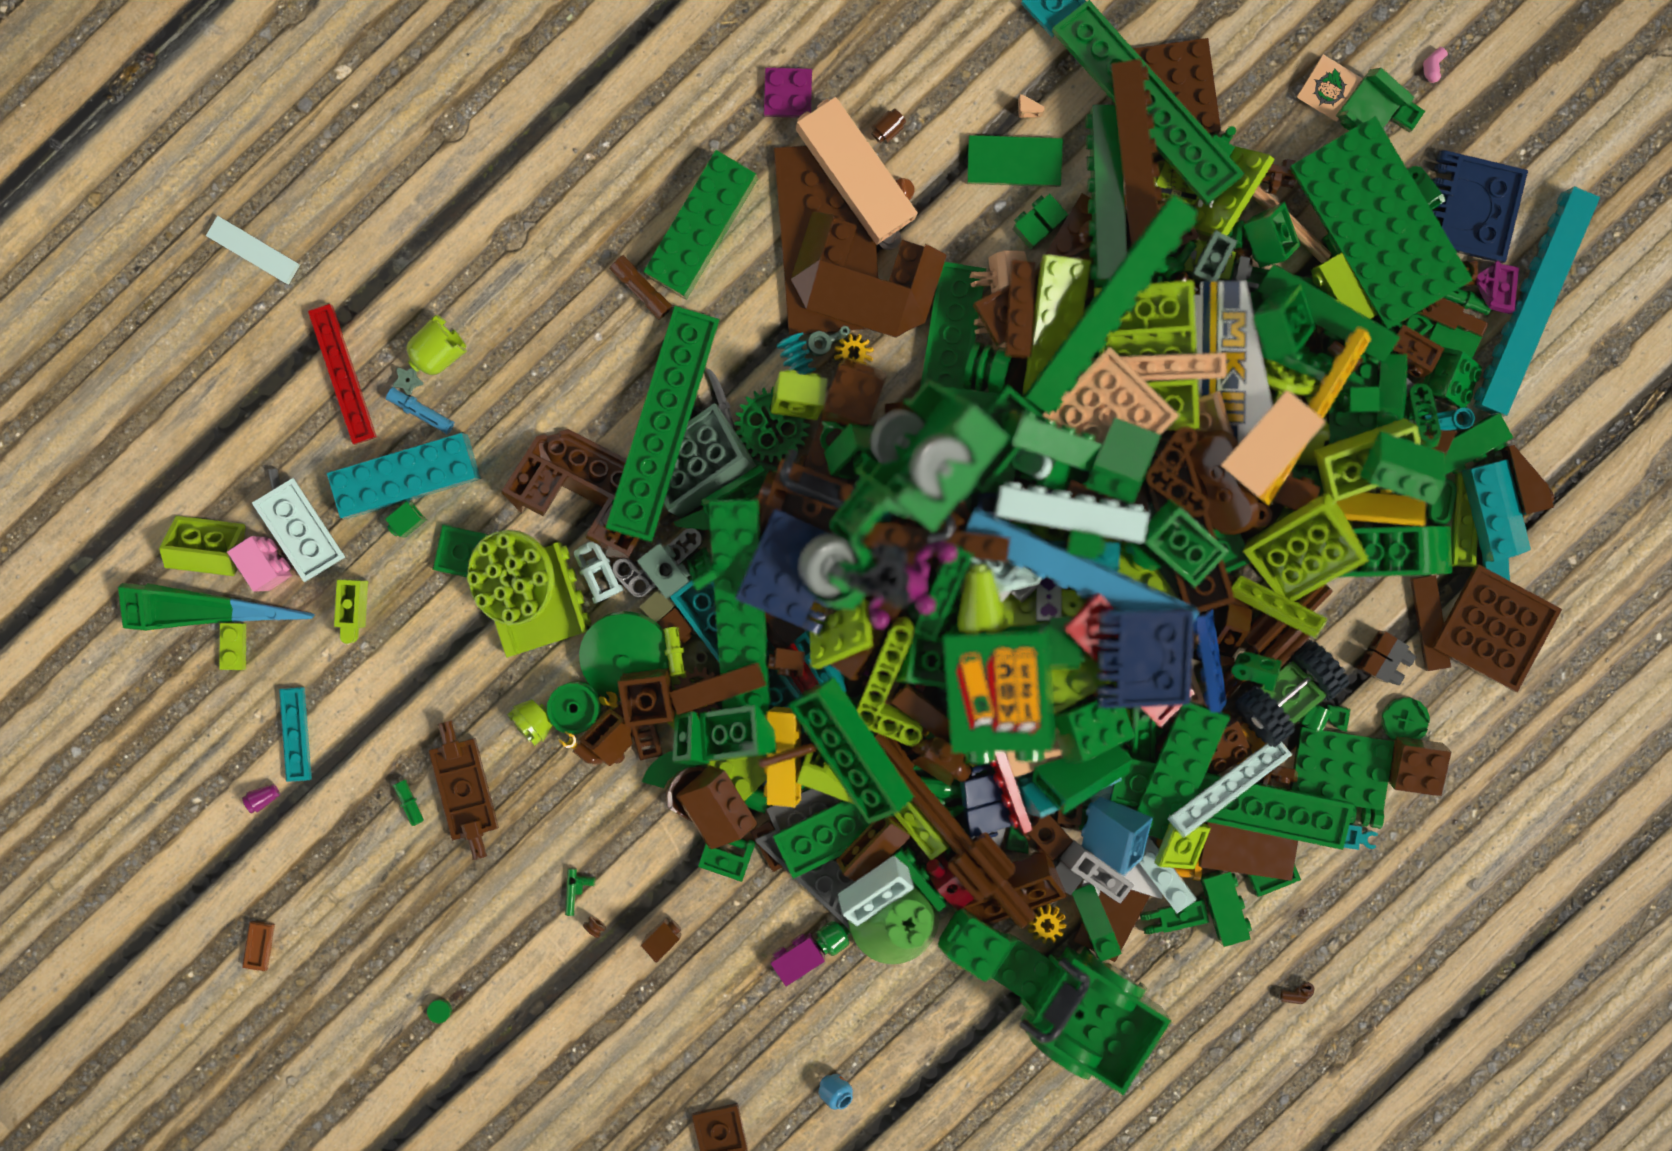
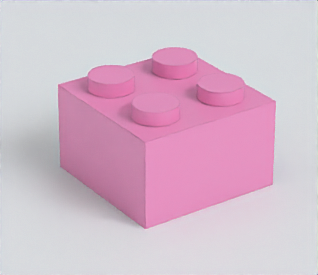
[227,536,293,592]

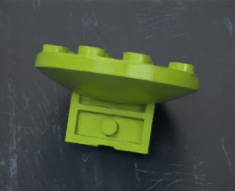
[1262,357,1321,406]
[467,530,554,625]

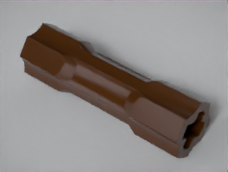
[609,255,673,320]

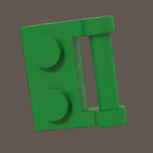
[698,839,756,882]

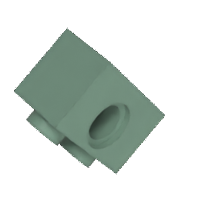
[1190,231,1237,283]
[637,543,691,599]

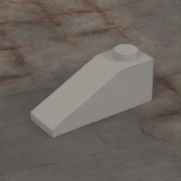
[1060,840,1134,903]

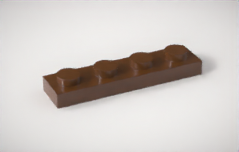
[1005,259,1036,358]

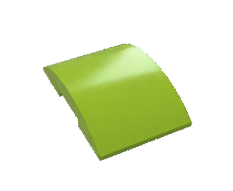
[1095,281,1199,430]

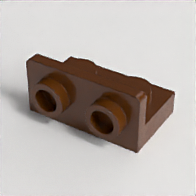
[1391,324,1444,378]

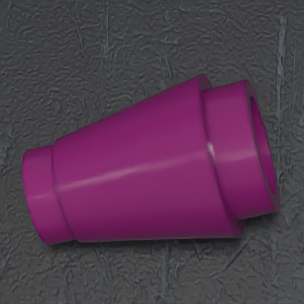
[242,783,280,813]

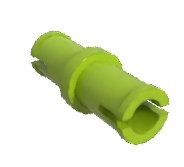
[663,627,685,676]

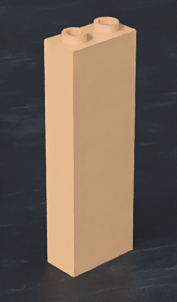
[796,97,918,245]

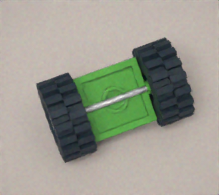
[1235,640,1349,747]

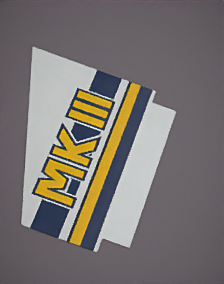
[1195,281,1272,444]

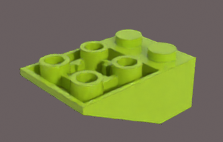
[797,741,854,804]

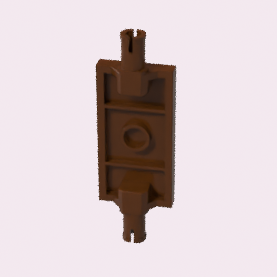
[429,720,499,860]

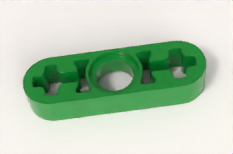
[1408,383,1441,448]

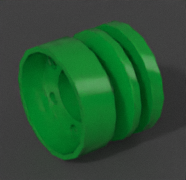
[964,342,1011,393]

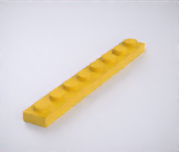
[1256,327,1371,506]

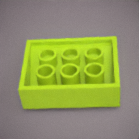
[1243,492,1368,601]

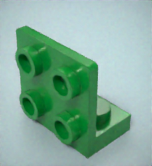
[1423,347,1482,408]

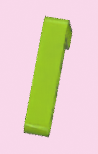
[857,617,923,745]

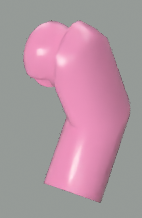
[1423,47,1448,83]

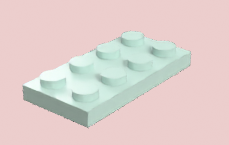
[252,478,346,582]

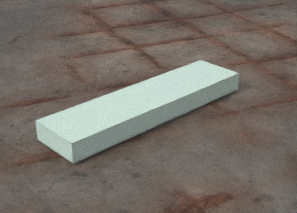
[206,216,300,285]

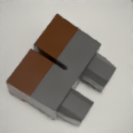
[1356,630,1417,686]

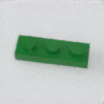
[701,465,767,520]

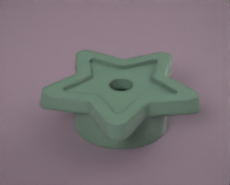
[393,368,424,396]

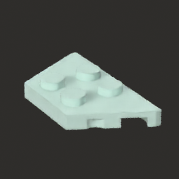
[962,528,1042,593]

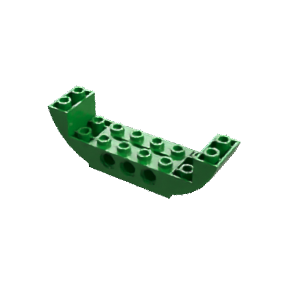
[1337,526,1452,578]

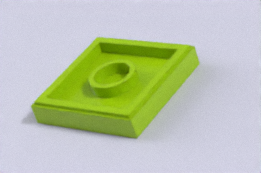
[1154,822,1211,869]

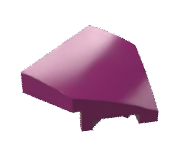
[1475,261,1519,314]

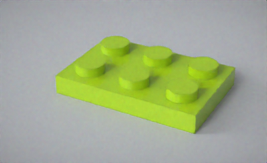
[810,599,872,669]

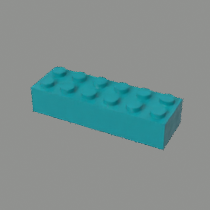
[327,433,481,519]

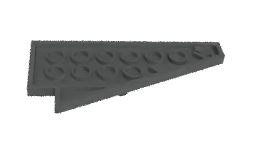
[755,788,855,930]

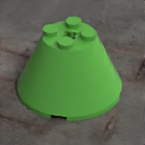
[848,879,939,964]

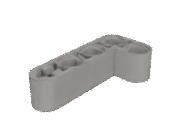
[613,528,703,597]

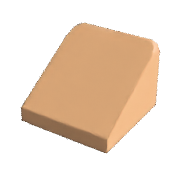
[1018,94,1044,118]

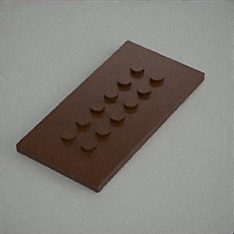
[774,145,878,336]

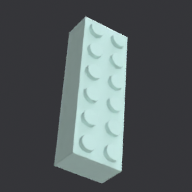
[993,481,1149,543]

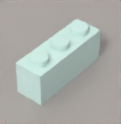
[838,856,914,926]

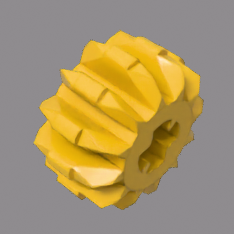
[834,334,874,367]
[1027,903,1066,944]

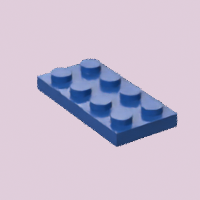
[1193,609,1227,712]

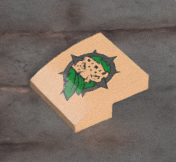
[1296,54,1363,122]

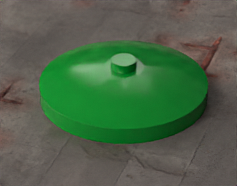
[579,611,670,702]

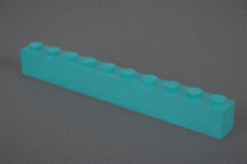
[1473,186,1600,417]

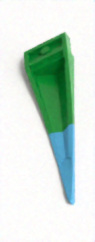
[118,583,315,631]

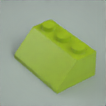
[159,516,246,576]

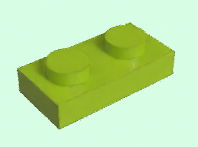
[219,623,246,670]

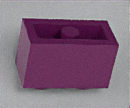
[770,933,825,987]

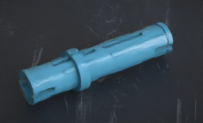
[386,387,455,435]

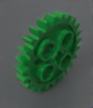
[734,387,810,463]

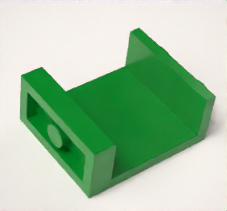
[1336,68,1415,131]

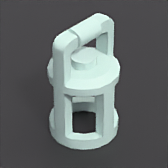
[574,541,624,604]

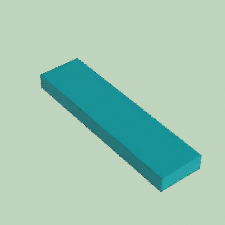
[279,687,312,782]

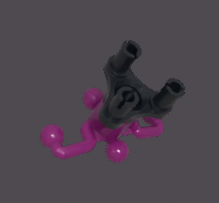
[844,540,957,629]

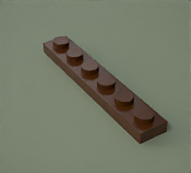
[862,523,1010,563]

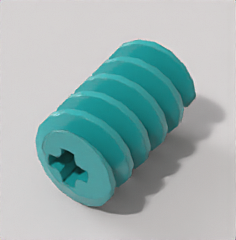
[777,333,816,375]

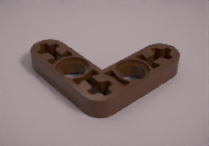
[1147,426,1210,516]

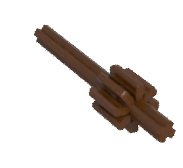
[1155,584,1333,754]
[874,733,1036,929]

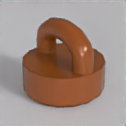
[896,178,915,201]

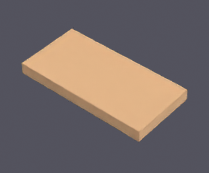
[1221,390,1325,497]

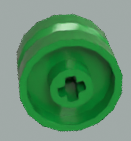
[547,681,603,734]

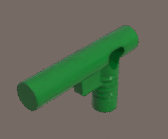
[565,868,596,916]

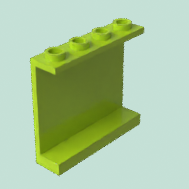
[494,542,592,658]

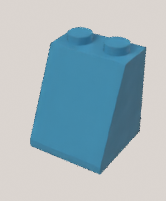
[1081,797,1153,876]

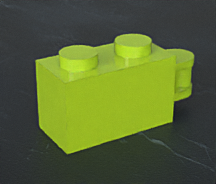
[334,579,368,644]

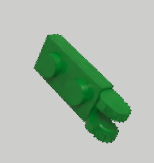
[1140,898,1209,935]

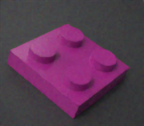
[764,68,812,118]

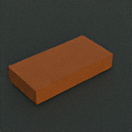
[242,920,275,972]

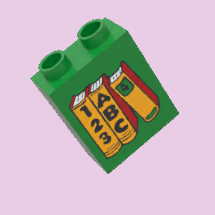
[944,624,1056,763]

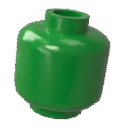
[815,921,851,956]

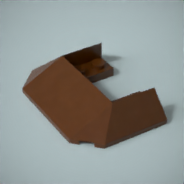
[791,212,947,338]
[501,429,639,558]

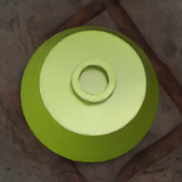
[507,699,553,746]

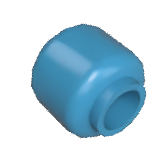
[818,1074,853,1110]

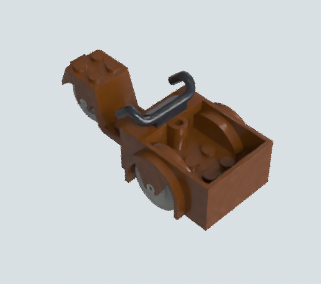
[757,357,887,537]

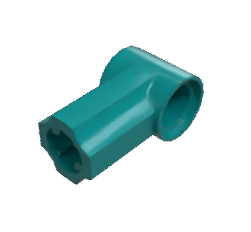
[1422,408,1475,430]

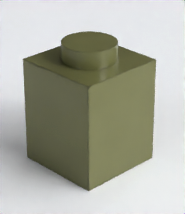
[639,589,676,623]

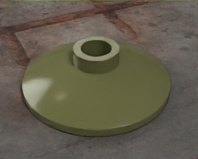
[681,634,720,680]

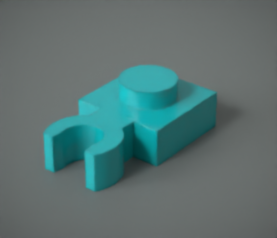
[1344,824,1378,850]

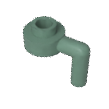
[807,326,850,356]

